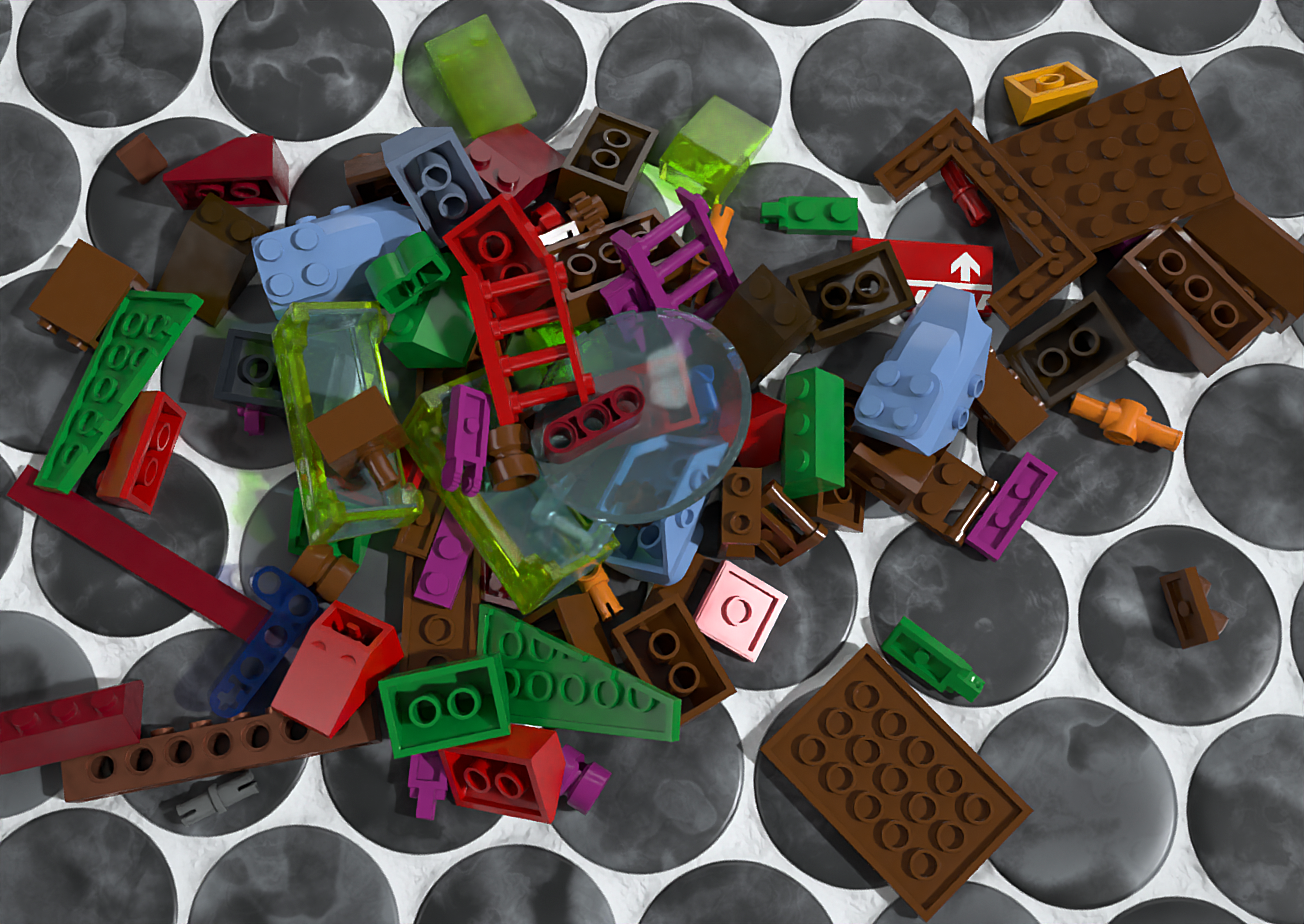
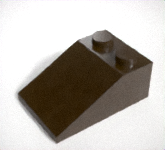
[554,106,660,222]
[156,192,270,328]
[786,240,917,354]
[693,263,821,399]
[1003,291,1141,411]

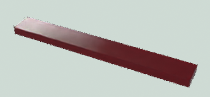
[7,465,276,646]

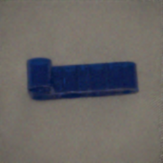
[207,565,318,718]

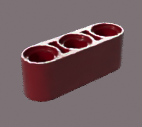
[542,384,645,464]

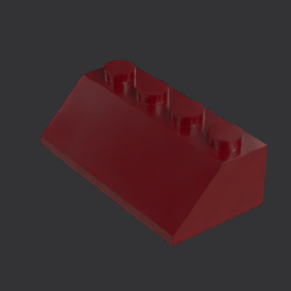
[0,679,144,775]

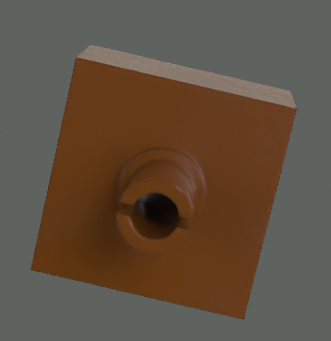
[306,385,411,492]

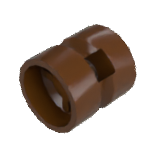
[486,424,540,492]
[288,536,360,605]

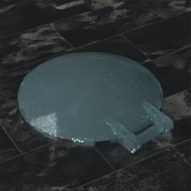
[530,308,752,557]

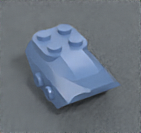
[251,197,421,320]
[850,283,993,457]
[597,435,731,586]

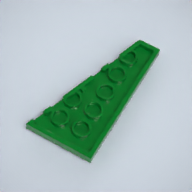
[33,290,204,495]
[476,604,681,742]

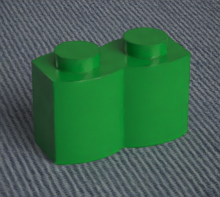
[364,231,451,314]

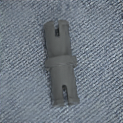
[176,770,260,828]

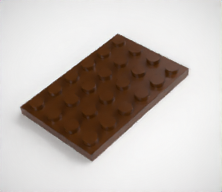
[991,66,1235,273]
[759,643,1034,923]

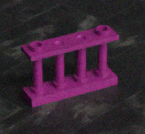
[609,186,743,359]

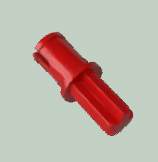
[940,161,991,227]

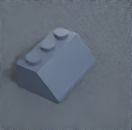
[381,127,492,249]

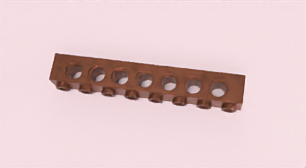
[61,695,382,803]

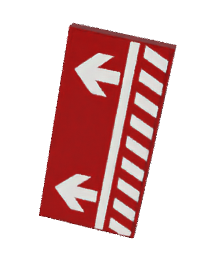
[850,237,993,317]

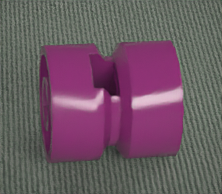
[559,743,612,816]

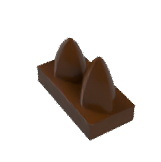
[1159,566,1229,649]

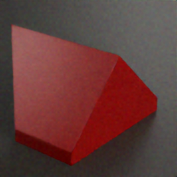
[721,392,787,468]

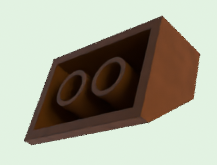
[344,152,407,207]
[522,592,618,730]
[609,592,737,728]

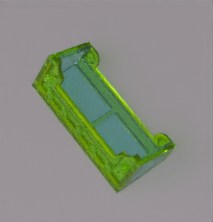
[271,301,424,546]
[402,367,620,615]

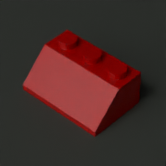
[96,391,187,515]
[438,723,566,824]

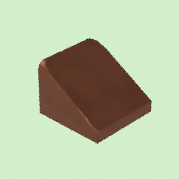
[116,132,168,185]

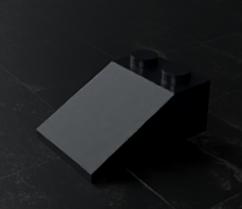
[213,328,346,423]

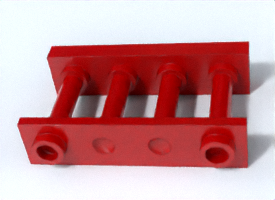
[462,254,596,427]

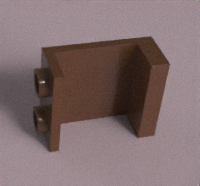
[29,238,149,353]
[844,436,952,514]
[717,467,762,560]

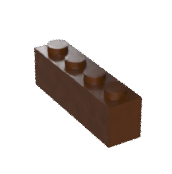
[969,345,1049,452]

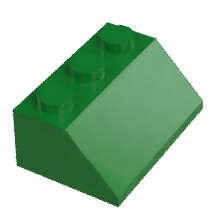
[383,253,477,368]
[781,367,845,499]
[378,651,511,759]

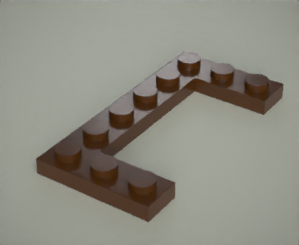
[873,108,1097,331]

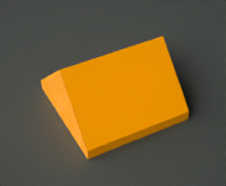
[1003,61,1098,126]

